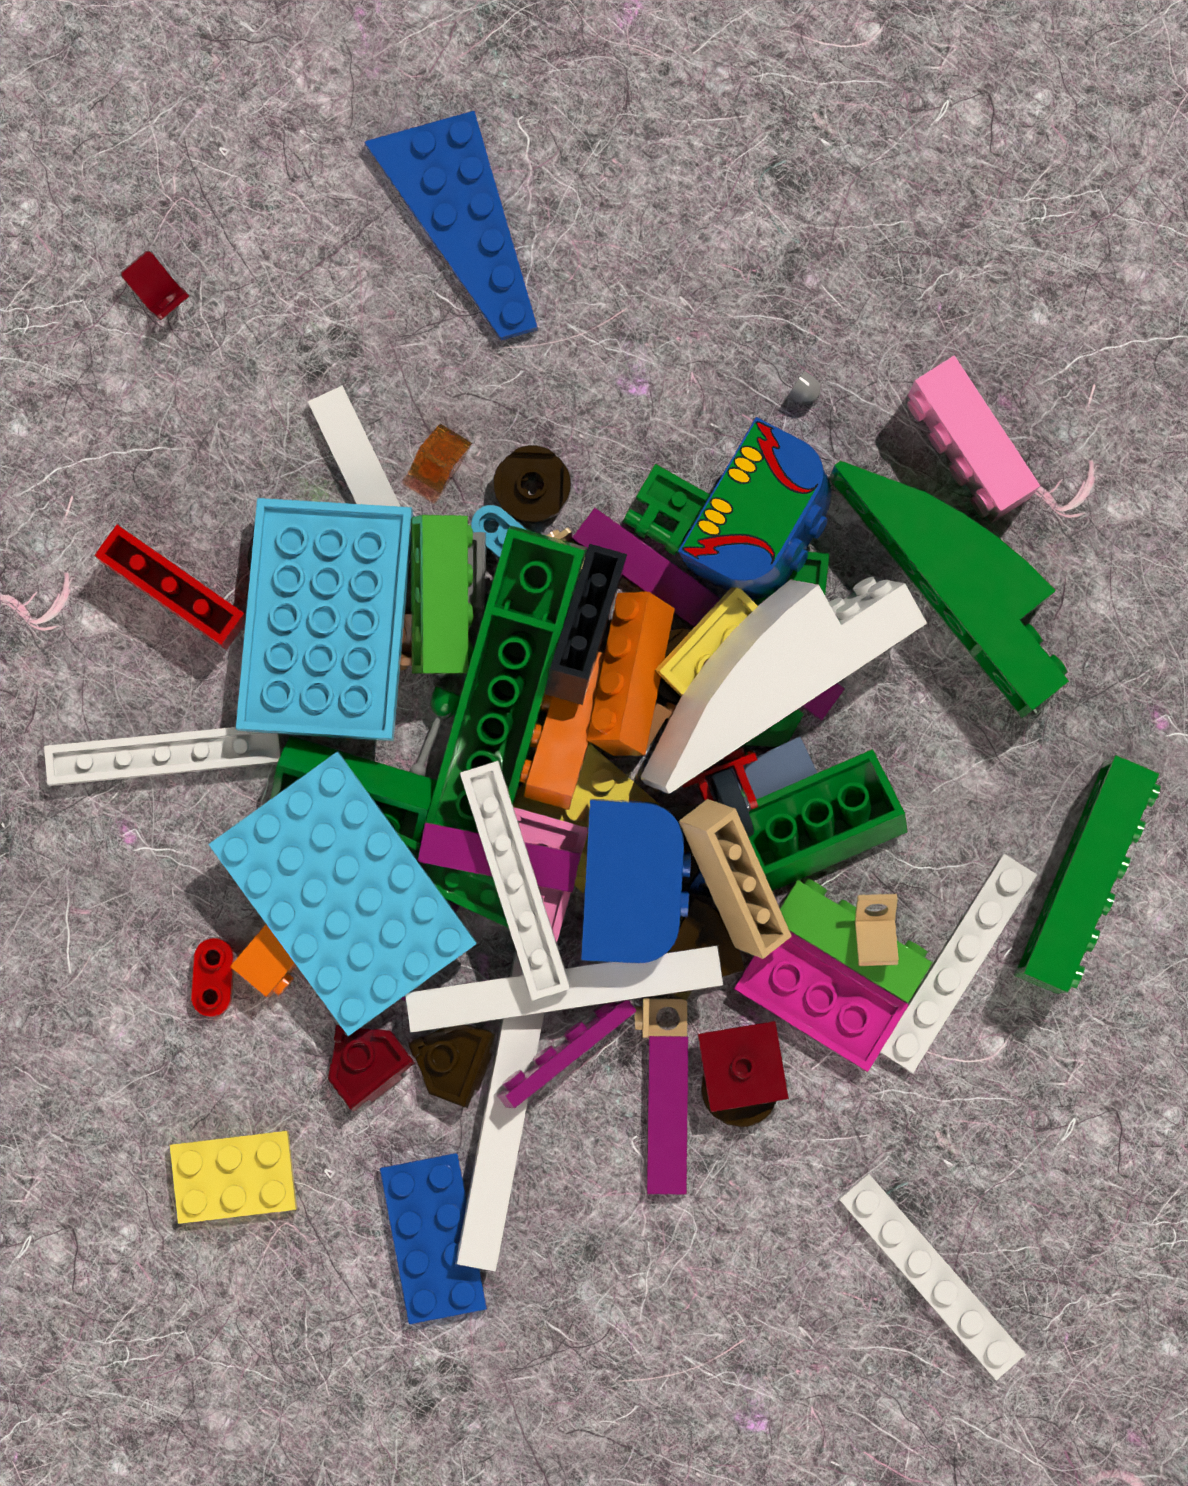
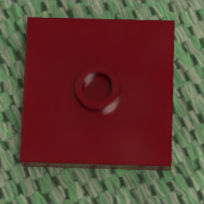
[697,1021,789,1112]

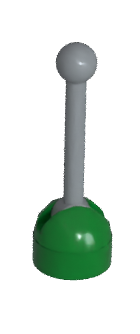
[410,686,461,776]

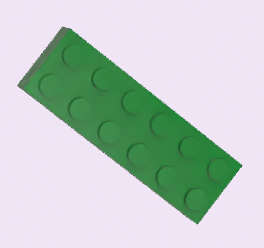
[1014,755,1161,994]

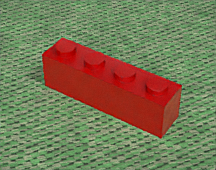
[94,524,246,650]

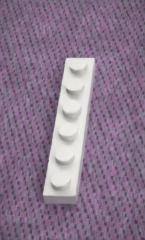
[44,727,281,786]
[460,761,571,1001]
[880,854,1037,1073]
[839,1173,1026,1381]

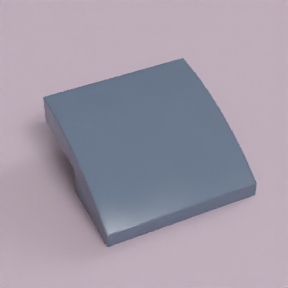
[730,736,817,804]

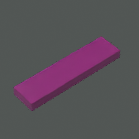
[418,822,581,893]
[647,1036,688,1195]

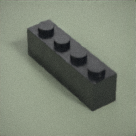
[545,544,627,705]

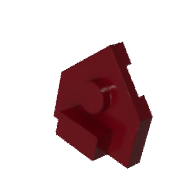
[328,1025,415,1112]

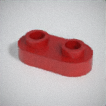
[191,938,235,1017]

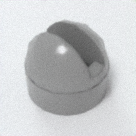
[788,370,820,405]

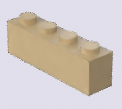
[678,799,792,959]

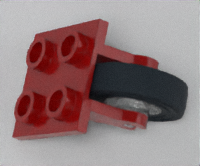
[682,747,758,837]

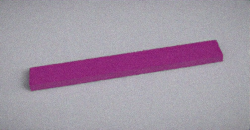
[572,507,845,721]

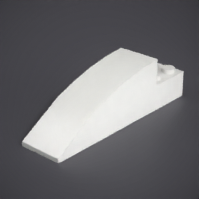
[641,577,927,793]

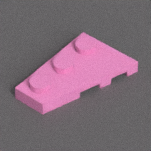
[514,807,588,943]

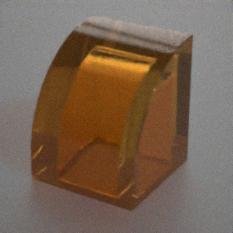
[408,424,472,494]

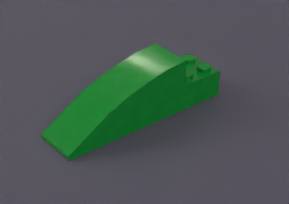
[828,460,1069,718]
[423,526,587,833]

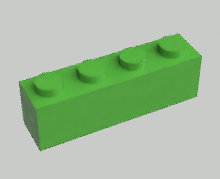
[411,515,473,674]
[780,878,933,1003]

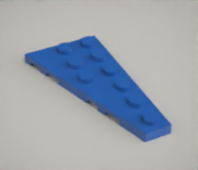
[364,111,538,341]

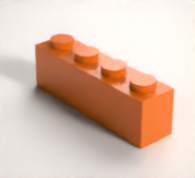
[587,592,675,756]
[520,652,605,810]
[230,924,297,998]

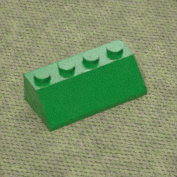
[270,736,437,843]
[746,749,908,891]

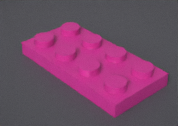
[734,932,909,1072]

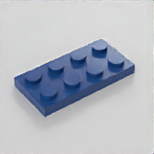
[380,1153,487,1325]

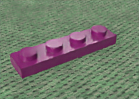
[497,1000,637,1108]

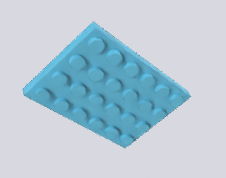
[236,498,413,741]
[208,751,477,1036]

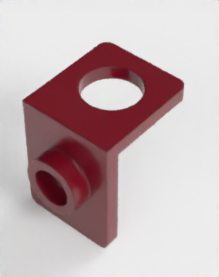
[120,250,189,320]

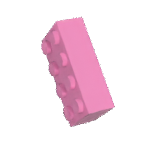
[907,355,1040,523]

